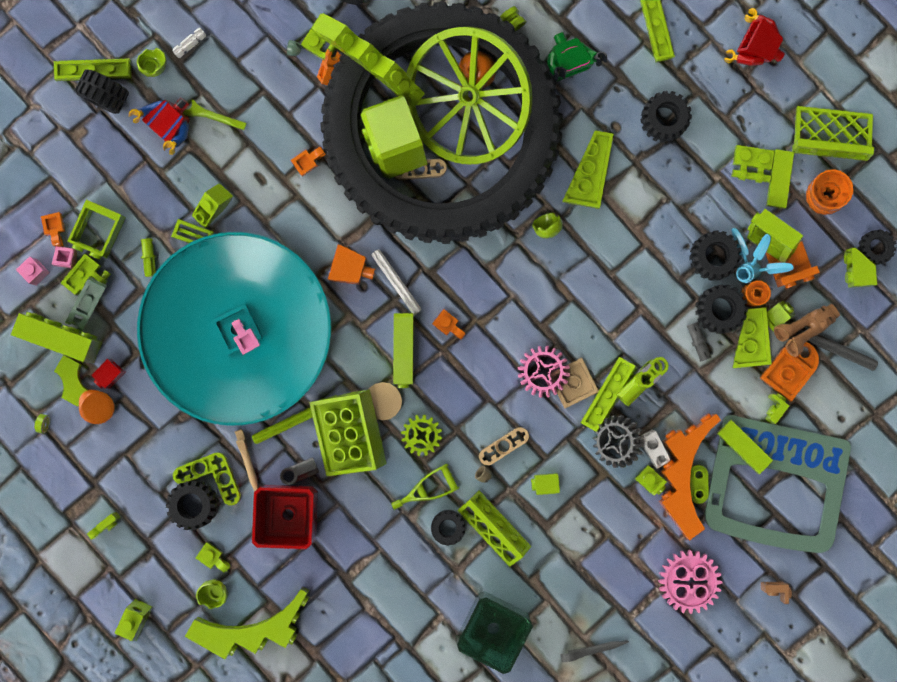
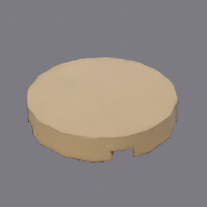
[369,382,402,420]

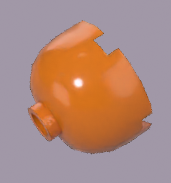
[459,51,496,89]

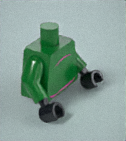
[547,32,607,82]

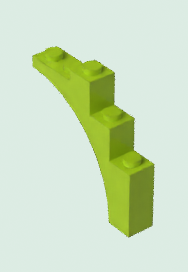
[311,13,425,108]
[185,587,310,659]

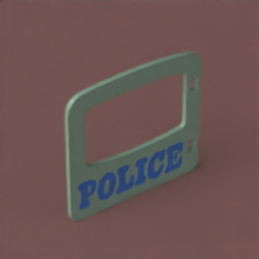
[705,415,851,553]

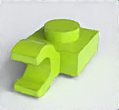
[196,542,231,573]

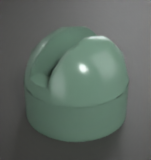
[287,40,302,56]

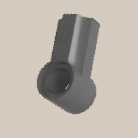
[280,457,319,485]

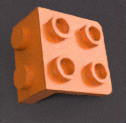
[766,241,820,289]

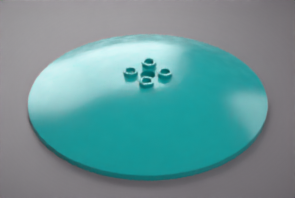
[137,232,331,426]

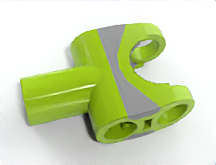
[616,357,669,407]

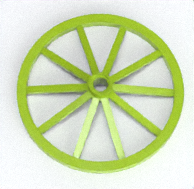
[406,27,532,165]

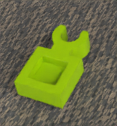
[87,512,121,540]

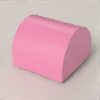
[52,246,77,269]

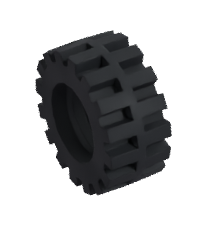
[858,229,897,265]
[431,510,466,546]

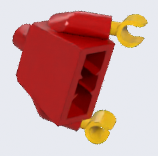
[724,8,785,66]

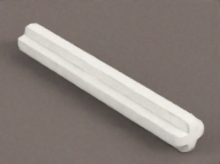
[372,249,421,315]

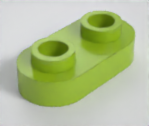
[690,465,709,504]

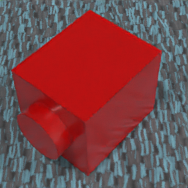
[91,359,126,389]

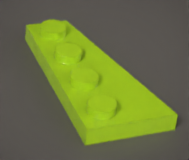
[562,130,614,209]

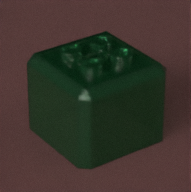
[457,591,533,674]

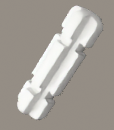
[172,28,206,58]

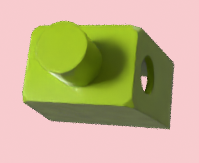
[115,599,153,641]

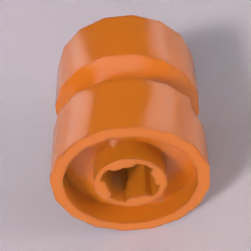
[740,281,771,307]

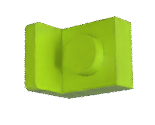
[767,301,795,332]
[765,393,790,424]
[635,465,667,496]

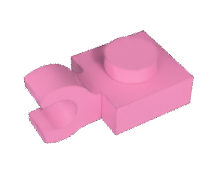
[231,319,260,355]

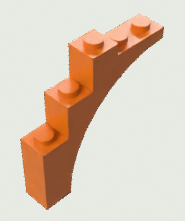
[659,413,721,541]

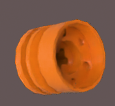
[806,169,853,215]

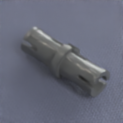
[687,322,712,362]

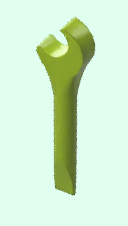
[183,100,247,130]

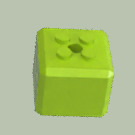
[361,95,428,179]

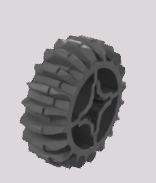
[592,416,645,468]

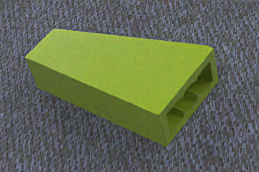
[393,313,414,388]

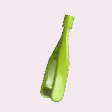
[391,464,460,510]

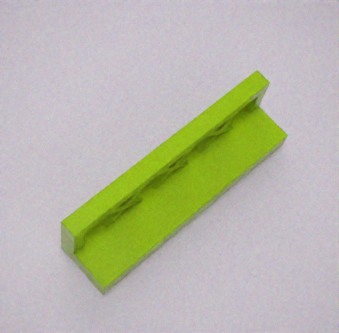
[457,490,532,567]

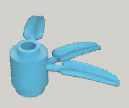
[732,228,794,283]

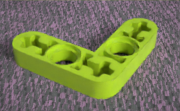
[173,452,241,506]

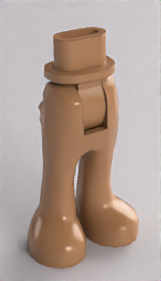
[774,304,840,357]

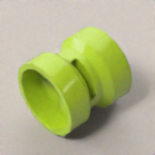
[500,6,526,32]

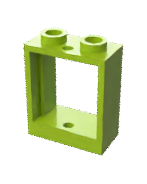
[67,200,126,260]
[747,209,803,263]

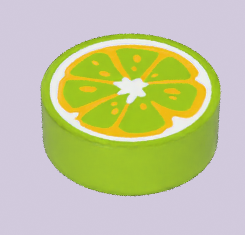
[34,414,50,434]

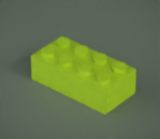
[11,312,102,363]

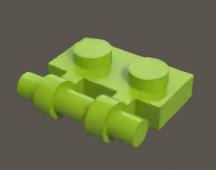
[731,145,774,183]
[61,254,111,295]

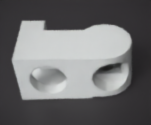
[640,429,670,469]

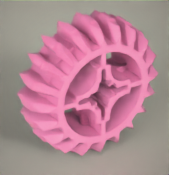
[518,346,570,398]

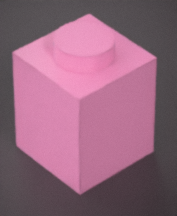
[16,257,50,286]

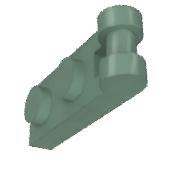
[65,277,106,331]

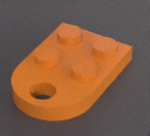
[760,342,819,402]

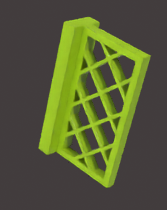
[792,106,874,161]

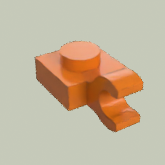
[317,49,341,85]
[291,147,326,177]
[41,212,65,247]
[432,309,466,340]

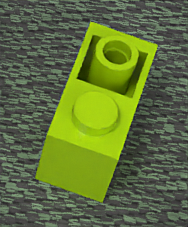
[192,183,233,228]
[844,248,877,288]

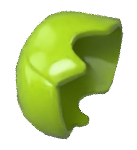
[136,47,167,77]
[532,213,563,239]
[196,579,228,609]

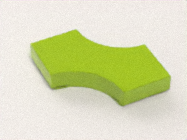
[54,355,89,407]

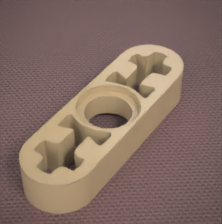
[394,159,447,180]
[479,427,529,465]

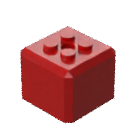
[252,485,318,549]

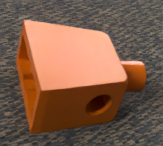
[328,244,376,285]

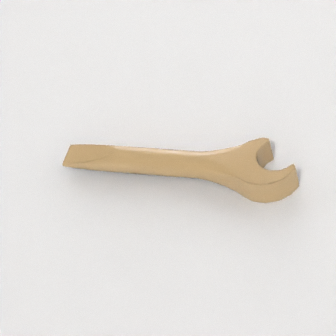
[234,429,258,491]

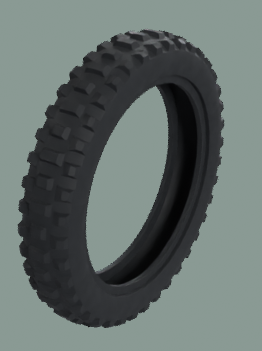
[320,2,563,244]

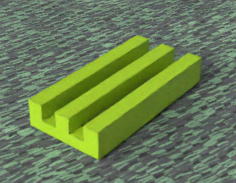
[171,219,215,243]

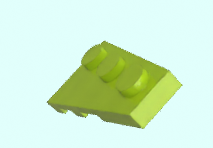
[732,307,772,368]

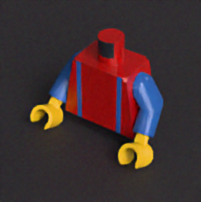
[128,97,190,155]

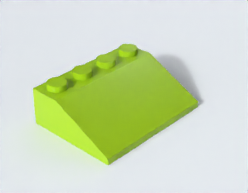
[309,389,387,476]

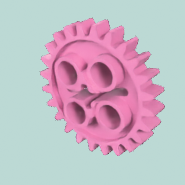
[658,550,722,614]

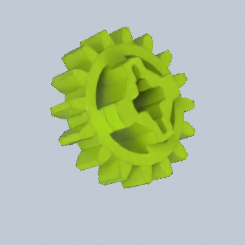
[401,415,442,456]

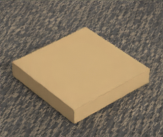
[547,358,599,409]

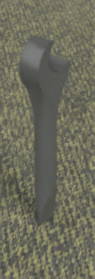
[560,640,629,662]

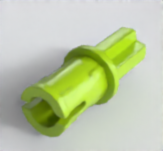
[141,238,156,277]

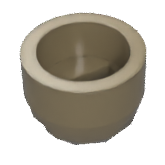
[475,466,492,483]

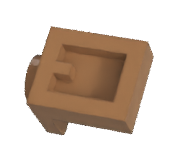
[761,582,792,604]

